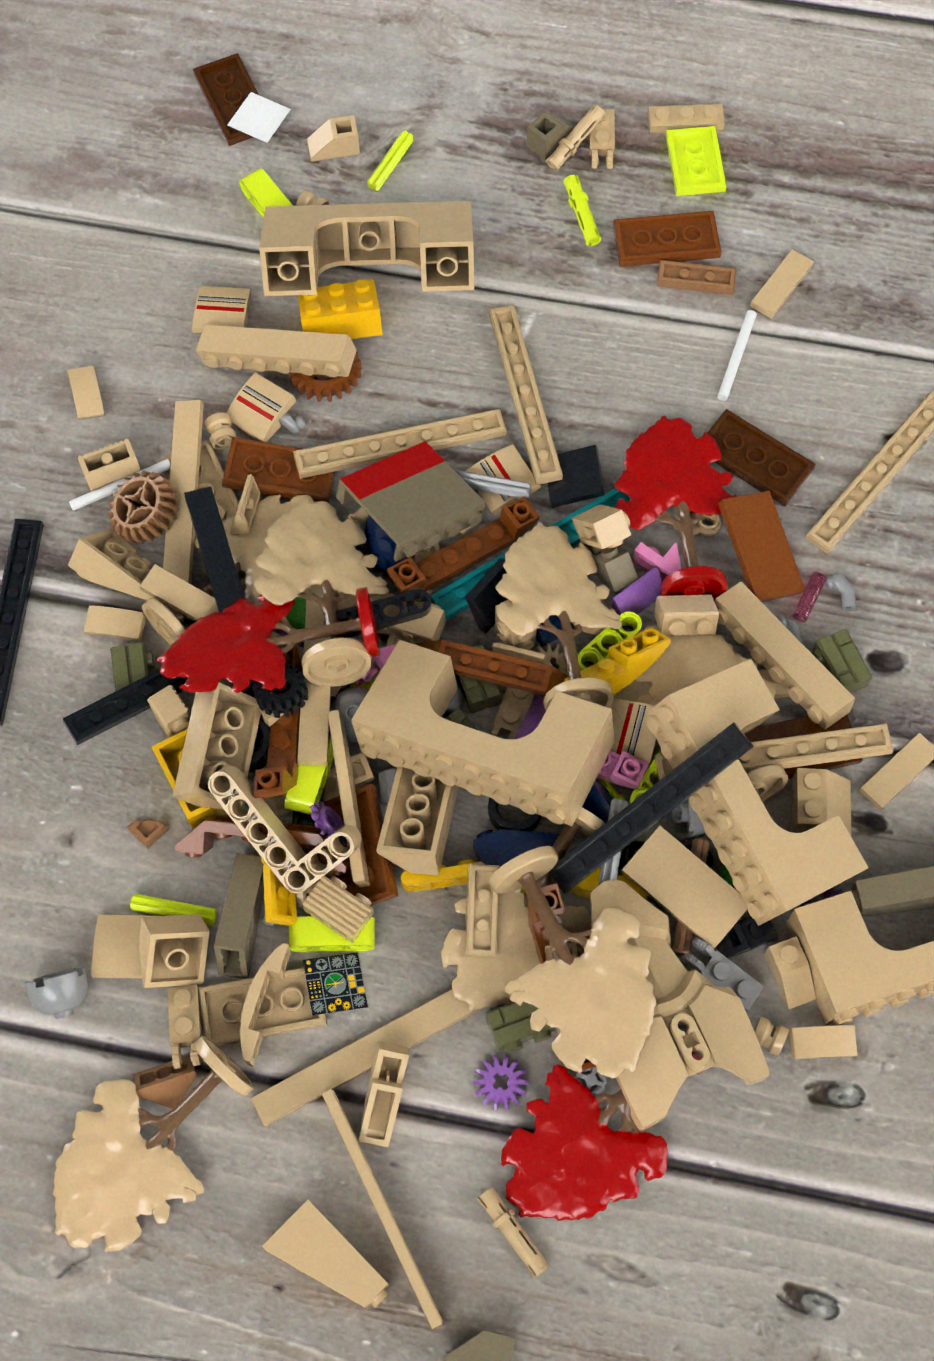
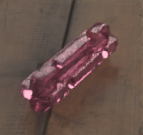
[793,571,827,622]

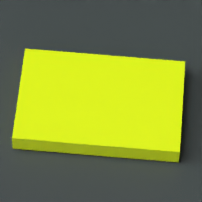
[666,126,727,196]

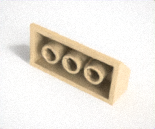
[173,682,261,809]
[376,767,459,876]

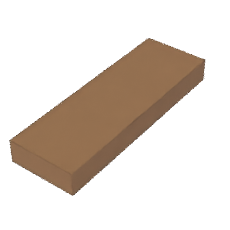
[657,260,736,295]

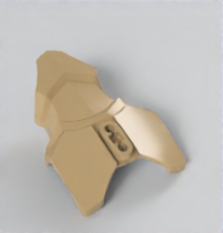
[590,880,769,1130]

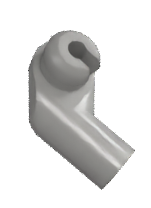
[826,573,856,611]

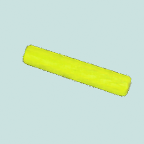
[367,130,413,192]
[130,894,217,926]

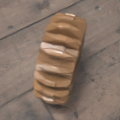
[107,470,179,544]

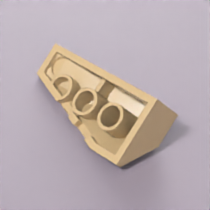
[68,528,164,604]

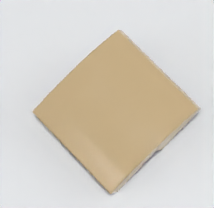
[91,914,151,979]

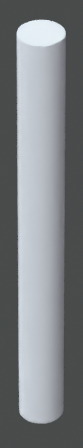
[717,310,757,401]
[69,459,171,511]

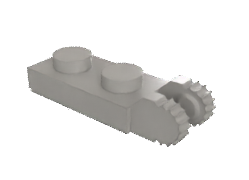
[681,938,764,1011]

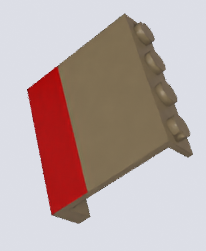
[336,441,486,562]

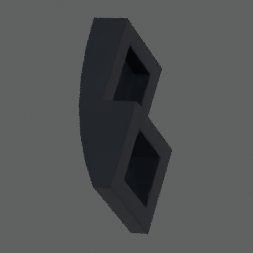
[716,916,779,959]

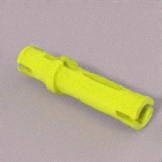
[563,175,602,246]

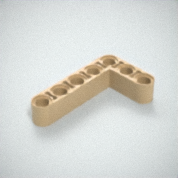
[208,765,362,893]

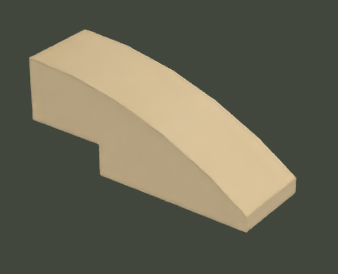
[358,1041,409,1147]

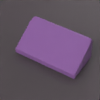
[612,567,662,616]

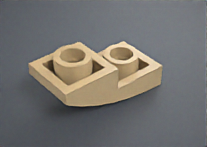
[67,366,104,420]
[83,605,146,641]
[789,1025,858,1059]

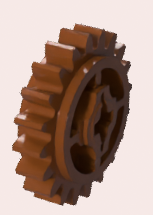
[289,351,362,402]

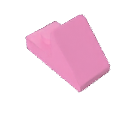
[632,542,682,581]

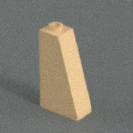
[262,1200,390,1309]

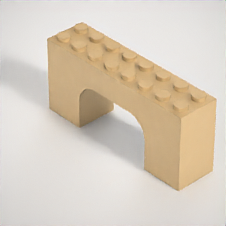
[259,201,474,296]
[351,639,615,826]
[644,659,868,926]
[785,891,934,1025]

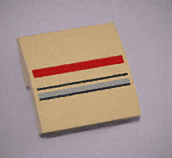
[192,286,251,333]
[227,372,296,442]
[465,444,541,515]
[609,698,657,765]

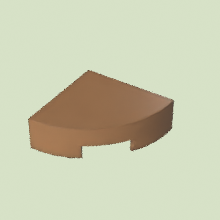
[127,820,169,849]

